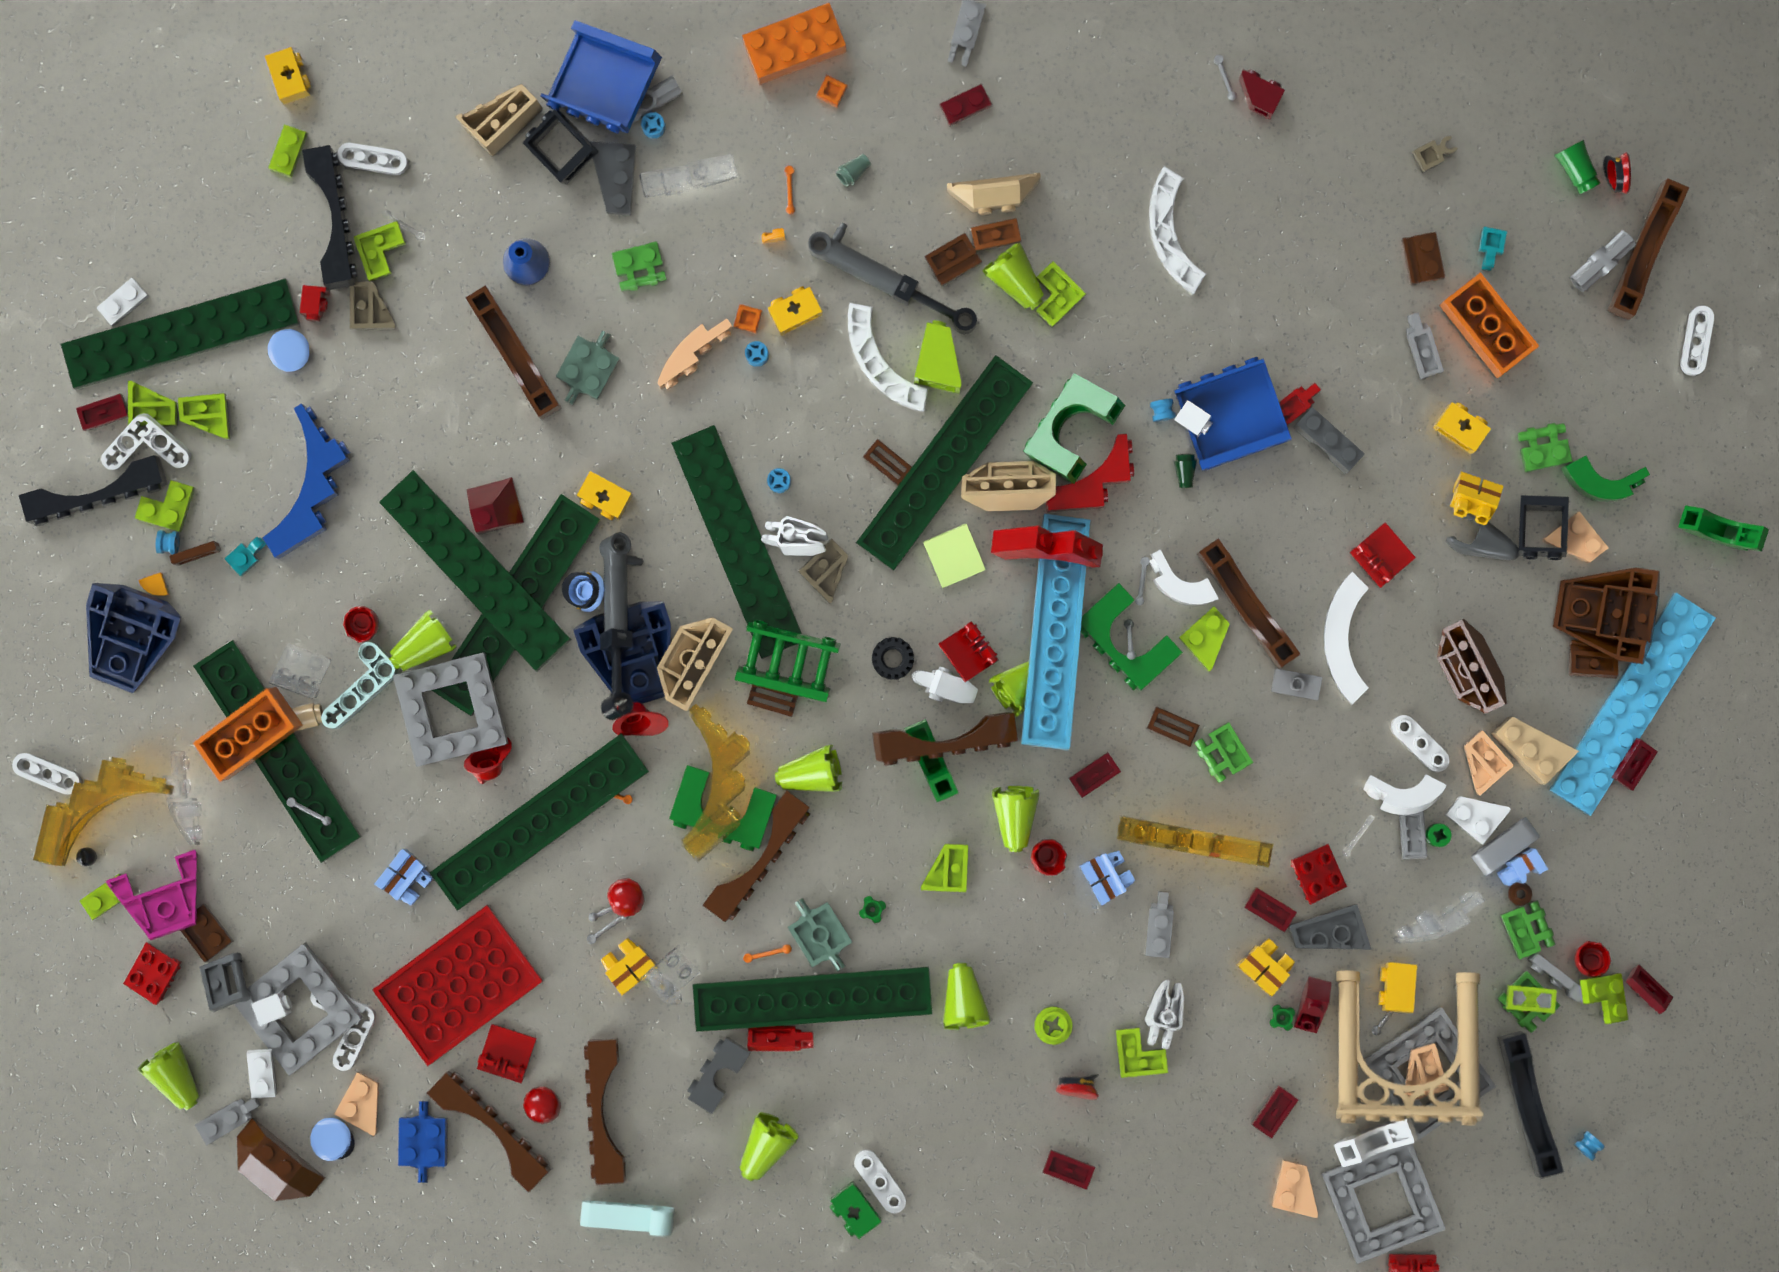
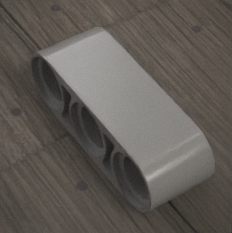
[1471,817,1540,876]

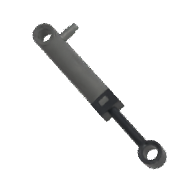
[808,223,977,334]
[599,532,644,720]

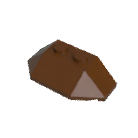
[1437,619,1507,714]
[237,1118,325,1201]

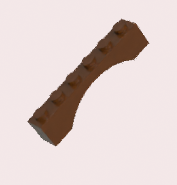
[1607,178,1689,320]
[465,285,562,420]
[1197,538,1300,669]
[872,712,1018,765]
[702,791,810,922]
[584,1038,626,1185]
[426,1071,551,1193]

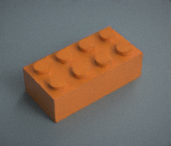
[742,3,846,85]
[1439,272,1539,378]
[193,687,303,782]

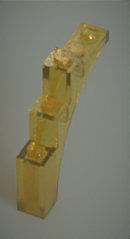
[682,704,751,863]
[33,757,174,866]
[1117,816,1273,867]

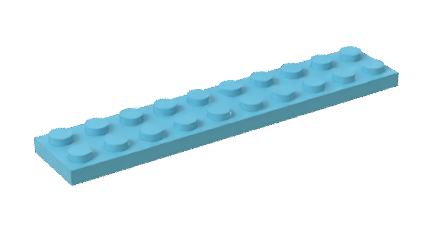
[1021,514,1091,750]
[1550,593,1716,816]

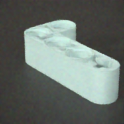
[321,642,399,729]
[580,1200,674,1236]

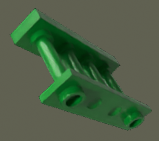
[735,620,841,702]

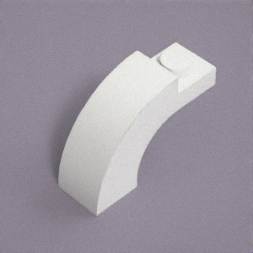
[1149,550,1219,606]
[1363,774,1447,815]
[1334,1118,1419,1167]

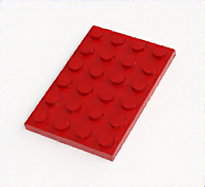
[372,905,543,1066]

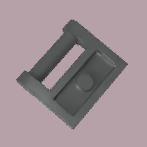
[200,953,251,1012]

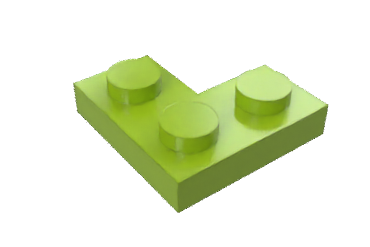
[353,221,406,281]
[1036,261,1086,328]
[135,480,195,532]
[1580,973,1629,1024]
[1115,1027,1168,1078]

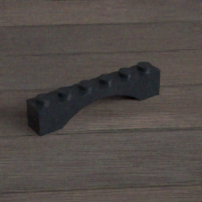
[302,145,358,290]
[19,455,167,526]
[1497,1031,1564,1178]

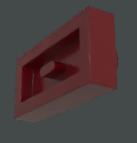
[940,84,992,126]
[76,393,128,431]
[1611,738,1658,791]
[1068,752,1121,798]
[1244,887,1297,932]
[1625,965,1673,1014]
[1252,1085,1298,1139]
[1042,1150,1095,1190]

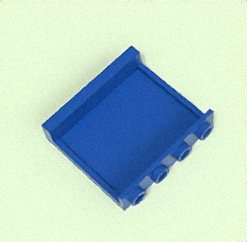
[541,20,662,134]
[1174,357,1292,471]

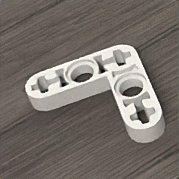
[101,413,191,470]
[310,993,376,1071]

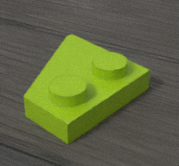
[128,381,177,427]
[178,393,230,439]
[1179,607,1230,671]
[921,844,968,892]

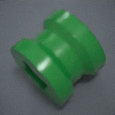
[1426,823,1452,847]

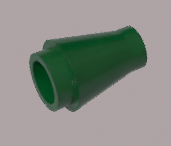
[1174,454,1197,488]

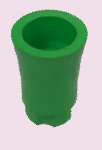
[1554,140,1600,194]

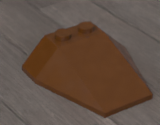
[1553,568,1660,664]

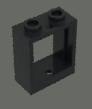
[522,109,599,184]
[1518,495,1569,561]

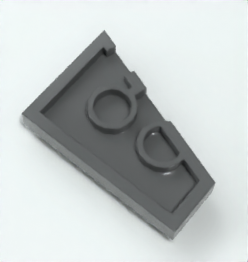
[590,141,636,216]
[1289,904,1372,950]

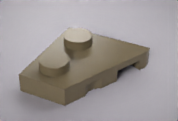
[350,281,396,330]
[798,538,848,604]

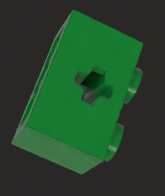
[829,1181,882,1239]

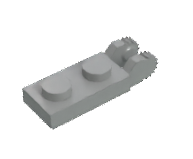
[948,0,986,67]
[1527,953,1583,1002]

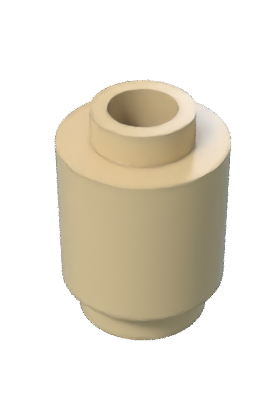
[292,703,323,731]

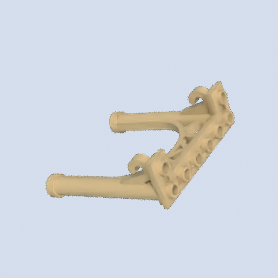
[1336,971,1483,1126]

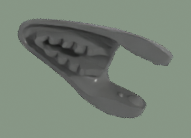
[1446,510,1519,560]

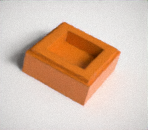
[816,75,848,107]
[733,304,762,334]

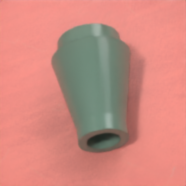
[836,154,871,186]

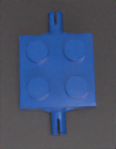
[398,1101,448,1183]

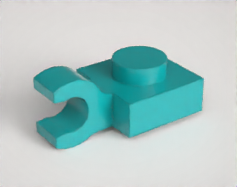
[1478,227,1507,271]
[225,537,267,576]

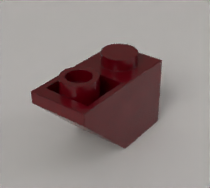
[1239,69,1285,119]
[1294,977,1332,1034]

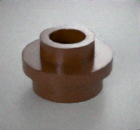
[1508,882,1532,906]

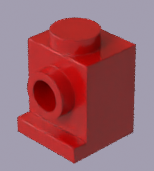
[300,285,330,322]

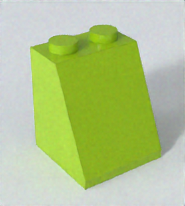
[914,320,962,394]

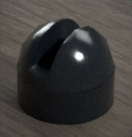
[76,847,97,866]

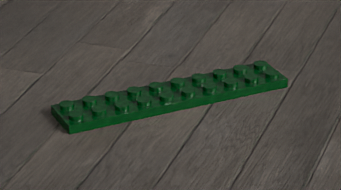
[61,278,300,390]
[856,355,1033,571]
[671,425,802,659]
[379,470,572,672]
[431,494,601,716]
[193,640,362,863]
[429,734,649,911]
[693,967,932,1032]

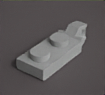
[1406,313,1444,379]
[1145,891,1174,958]
[195,1098,261,1145]

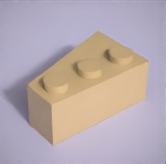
[455,84,543,157]
[1491,717,1579,785]

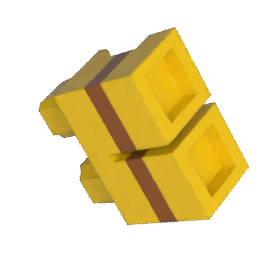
[1450,471,1503,525]
[601,938,658,995]
[1236,938,1295,997]

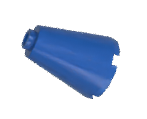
[503,238,550,285]

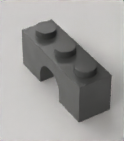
[1293,407,1365,474]
[687,1037,751,1114]

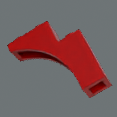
[1046,434,1134,513]
[991,526,1103,568]

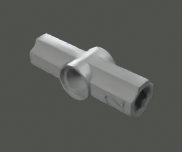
[633,76,683,123]
[1570,230,1636,292]

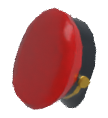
[1603,152,1631,194]
[1056,1074,1099,1100]

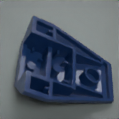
[86,583,182,693]
[573,601,671,704]

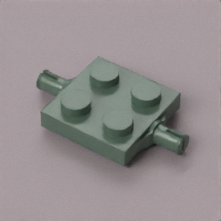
[556,331,619,405]
[787,898,852,971]

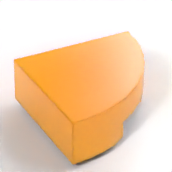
[761,228,785,244]
[138,572,170,596]

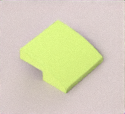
[923,524,986,588]

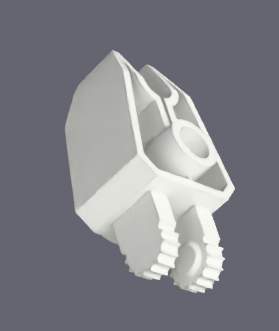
[761,516,829,556]
[911,666,978,703]
[1144,980,1184,1049]

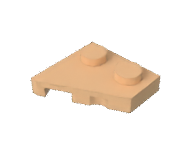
[1542,511,1608,563]
[1464,730,1514,796]
[1405,1043,1449,1099]
[334,1072,379,1136]
[1272,1160,1318,1218]

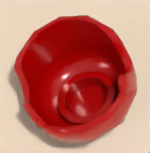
[343,606,379,643]
[1031,839,1067,876]
[607,878,645,917]
[1574,941,1611,977]
[523,1086,561,1124]

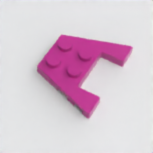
[106,850,197,941]

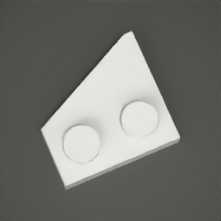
[1445,796,1511,845]

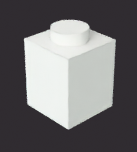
[1174,400,1213,437]
[251,991,292,1026]

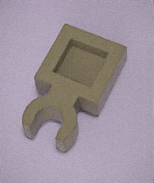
[1412,136,1457,173]

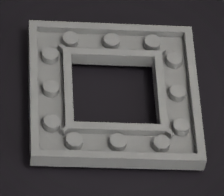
[393,652,509,767]
[235,943,363,1076]
[1364,1007,1496,1139]
[1321,1143,1446,1264]

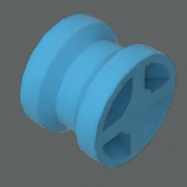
[641,112,665,139]
[745,341,769,367]
[1150,399,1176,422]
[767,468,791,493]
[155,530,180,555]
[1574,1131,1605,1161]

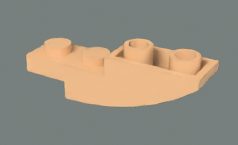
[657,319,733,390]

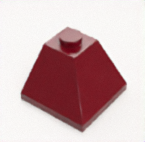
[467,477,524,535]

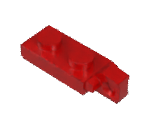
[1279,383,1321,426]
[747,1026,814,1051]

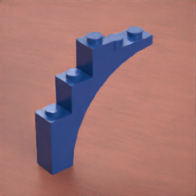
[262,403,350,559]

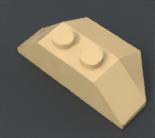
[947,173,1041,215]
[961,461,1056,511]
[657,617,733,711]

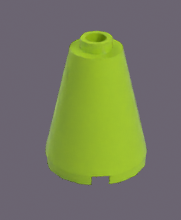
[982,243,1044,309]
[388,610,457,671]
[989,661,1029,717]
[775,745,842,792]
[992,786,1039,852]
[943,963,990,1030]
[138,1042,199,1110]
[739,1112,798,1181]

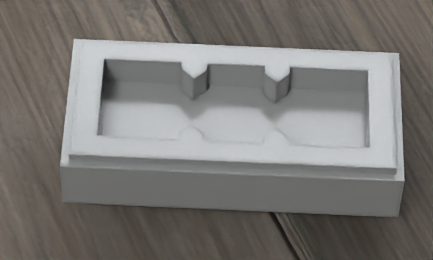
[1271,669,1322,700]
[1399,811,1427,859]

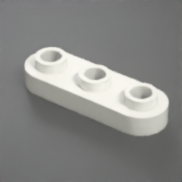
[337,143,408,175]
[1681,306,1714,376]
[1391,715,1450,772]
[12,753,82,795]
[855,1150,906,1213]

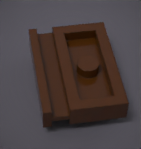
[1401,232,1445,285]
[924,233,982,287]
[1569,640,1618,679]
[180,904,233,963]

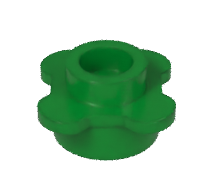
[859,896,886,923]
[1270,1005,1295,1031]

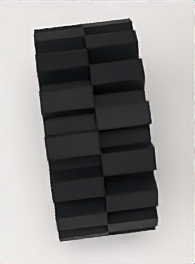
[872,637,914,680]

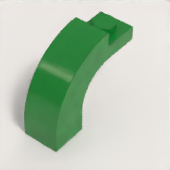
[1561,455,1650,502]
[1678,505,1769,552]
[904,719,959,803]

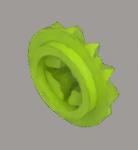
[1034,1006,1072,1045]

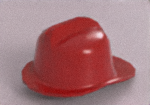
[612,702,668,736]
[464,737,512,784]

